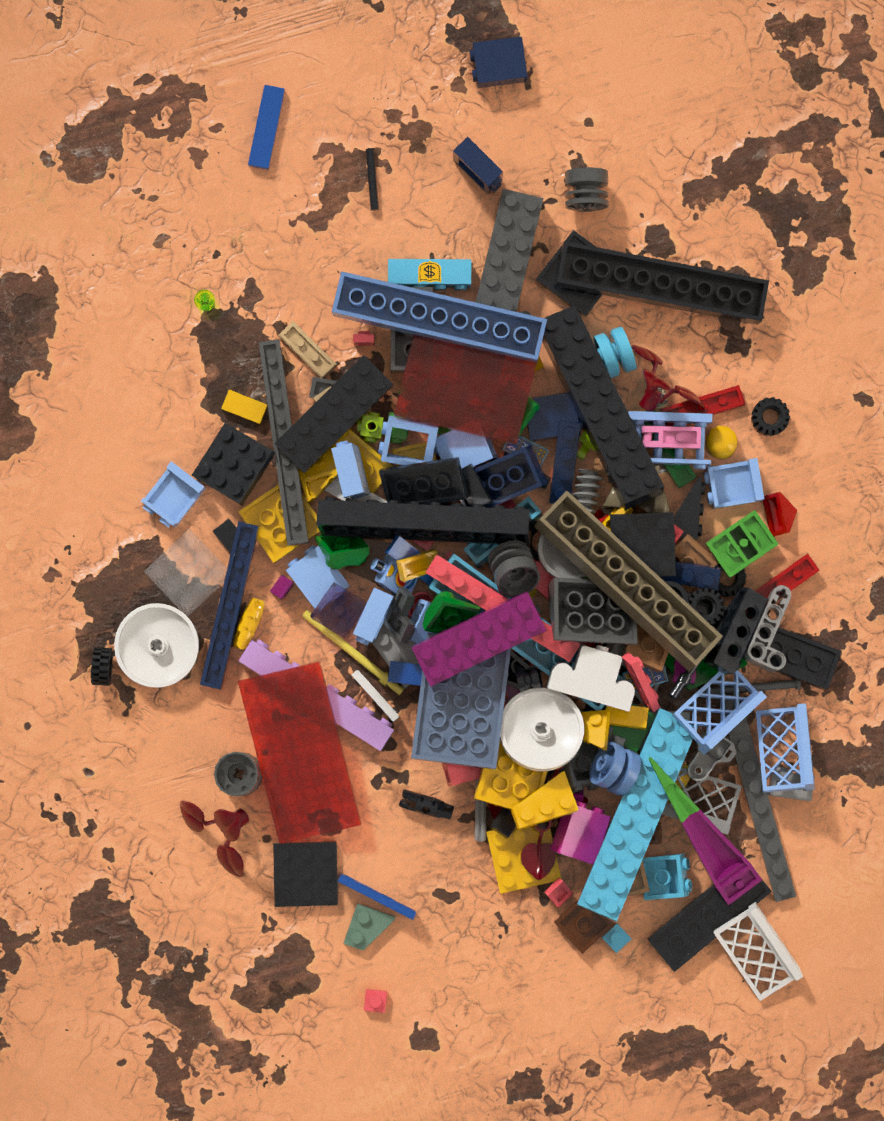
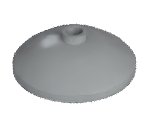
[537,534,586,579]

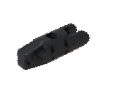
[399,789,454,819]

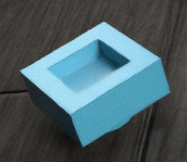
[602,923,631,953]

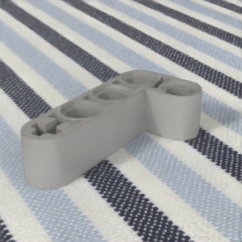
[744,585,791,672]

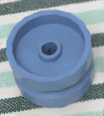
[590,742,641,796]

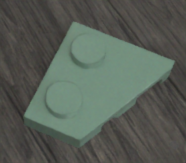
[343,903,396,950]

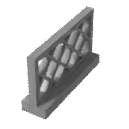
[662,767,742,835]

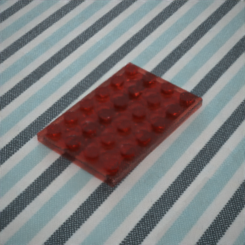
[394,335,537,445]

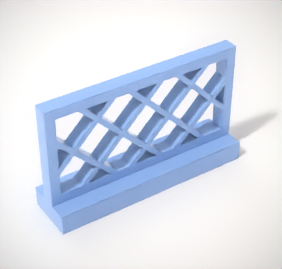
[672,670,767,754]
[756,703,815,793]

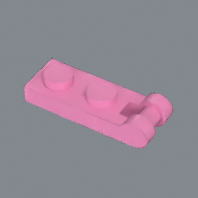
[642,426,701,449]

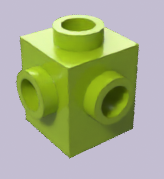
[357,412,385,443]

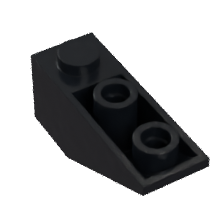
[674,477,705,541]

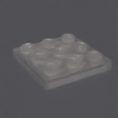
[144,529,227,617]

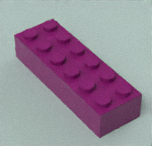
[411,591,546,687]

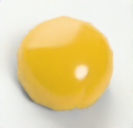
[706,426,738,460]

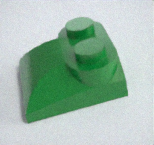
[315,535,369,570]
[423,591,481,634]

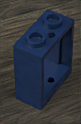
[453,137,503,195]

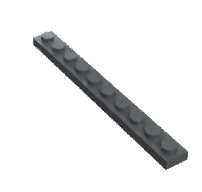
[259,339,309,546]
[718,694,796,902]

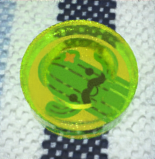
[194,290,215,311]

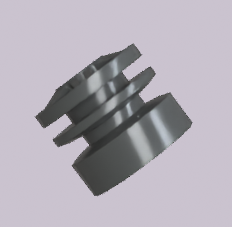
[565,167,609,212]
[488,540,540,597]
[214,752,263,796]

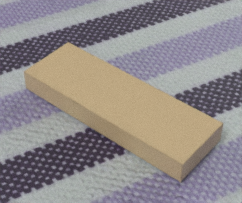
[278,321,337,379]

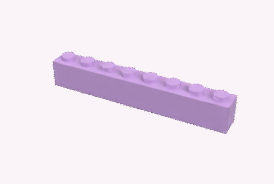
[239,639,394,751]

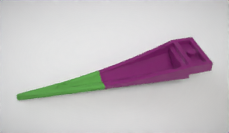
[649,757,762,905]

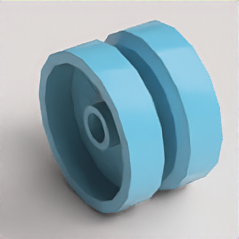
[593,326,637,378]

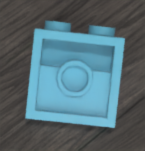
[643,853,692,900]

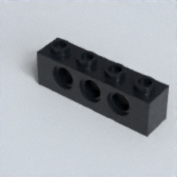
[704,587,769,674]

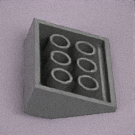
[548,577,637,645]

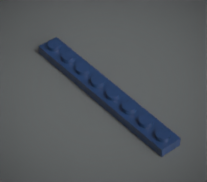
[200,521,260,690]

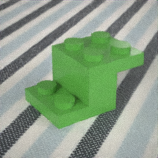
[705,510,778,578]

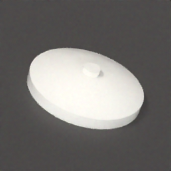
[114,603,199,688]
[500,688,584,771]

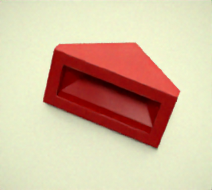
[763,492,798,537]

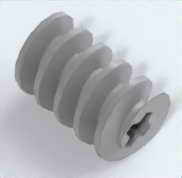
[573,469,603,513]

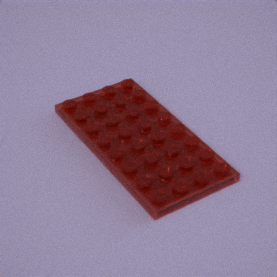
[238,661,362,844]

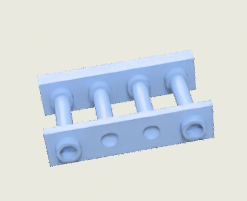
[628,411,712,469]

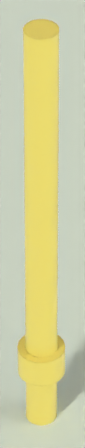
[302,610,404,695]

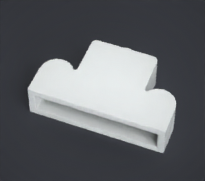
[546,645,635,712]

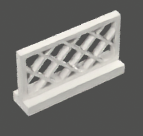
[713,902,803,1001]

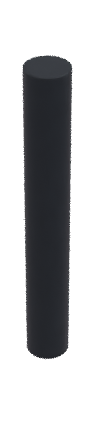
[366,148,379,211]

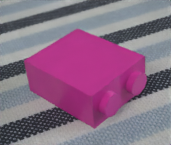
[550,800,611,864]

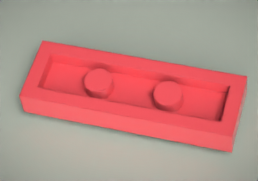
[621,652,661,712]

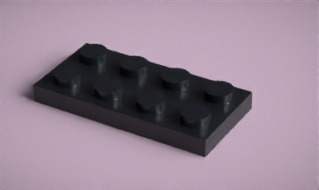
[379,457,469,505]

